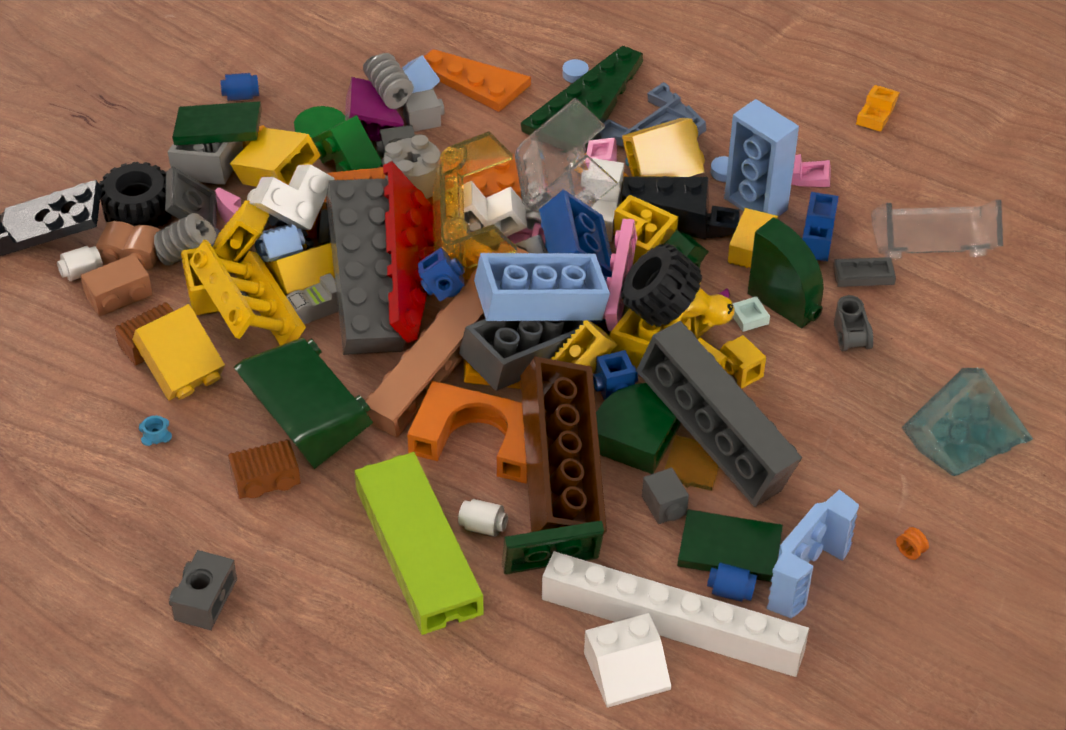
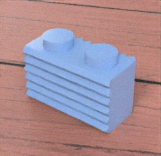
[254,224,305,262]

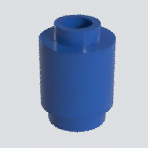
[220,73,259,101]
[707,563,757,602]

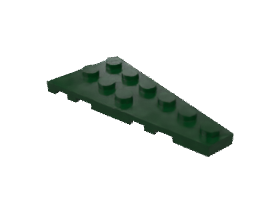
[520,45,643,157]

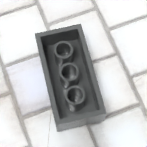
[459,319,589,391]

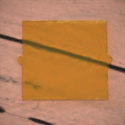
[664,435,720,491]

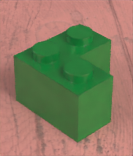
[311,115,382,172]

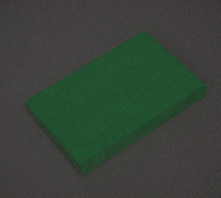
[172,101,262,146]
[677,509,783,582]
[502,520,604,574]

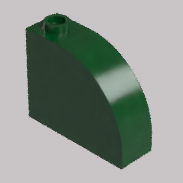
[747,217,824,329]
[596,383,682,474]

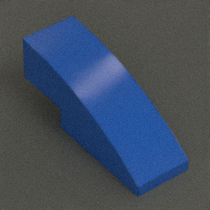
[802,192,839,261]

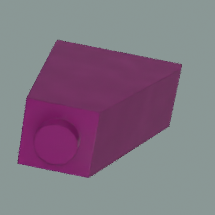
[345,77,404,141]

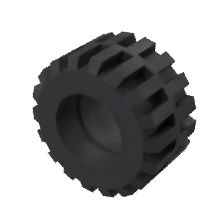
[99,162,172,228]
[621,243,702,327]

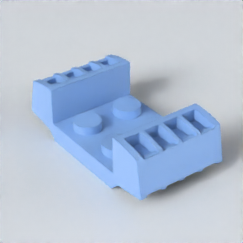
[766,490,859,618]

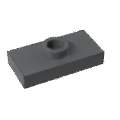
[833,257,896,287]

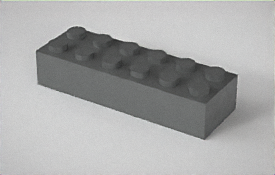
[326,179,405,355]
[636,321,802,507]

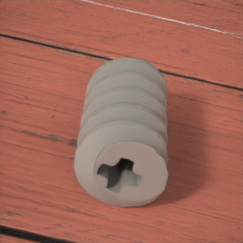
[363,53,414,109]
[154,213,216,266]

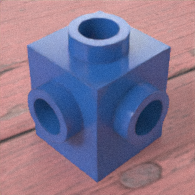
[418,247,465,302]
[593,350,638,401]

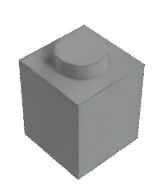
[403,89,445,132]

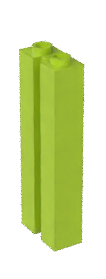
[354,452,484,635]

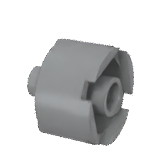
[384,134,442,199]

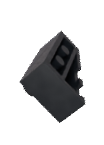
[622,176,709,240]

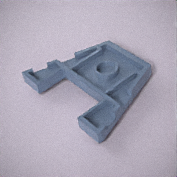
[594,82,706,147]

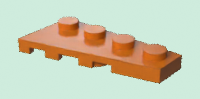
[423,49,531,112]

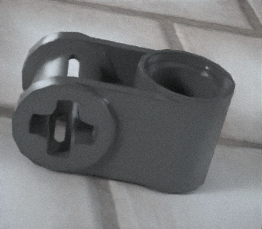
[834,295,873,352]

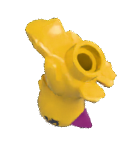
[664,282,735,328]

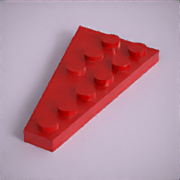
[383,161,444,343]

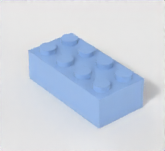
[724,99,799,217]
[474,253,610,321]

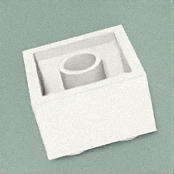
[584,613,671,708]

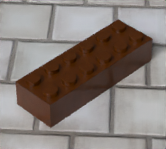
[520,356,607,534]

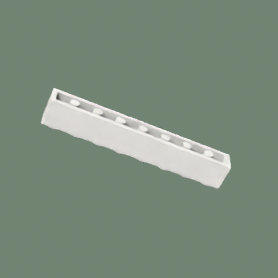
[542,551,809,677]

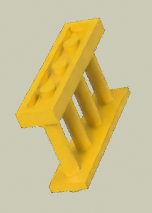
[189,240,306,345]

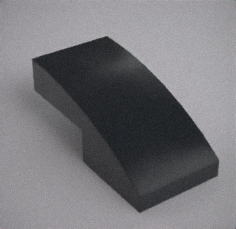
[682,205,740,238]

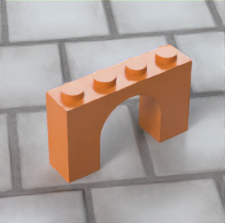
[407,381,528,484]

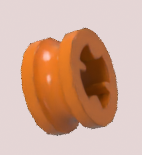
[896,527,929,560]

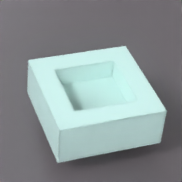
[733,296,770,332]

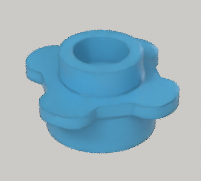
[139,415,172,446]

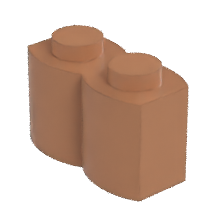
[96,221,160,270]

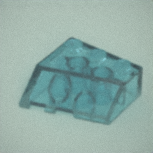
[902,368,1033,476]

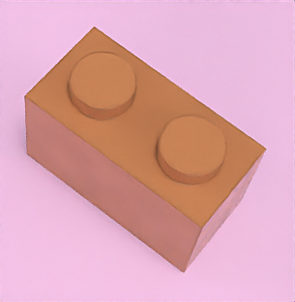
[80,254,153,317]

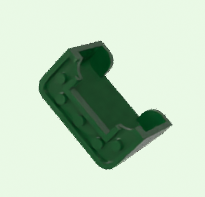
[233,337,373,469]

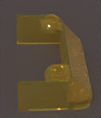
[433,131,517,270]

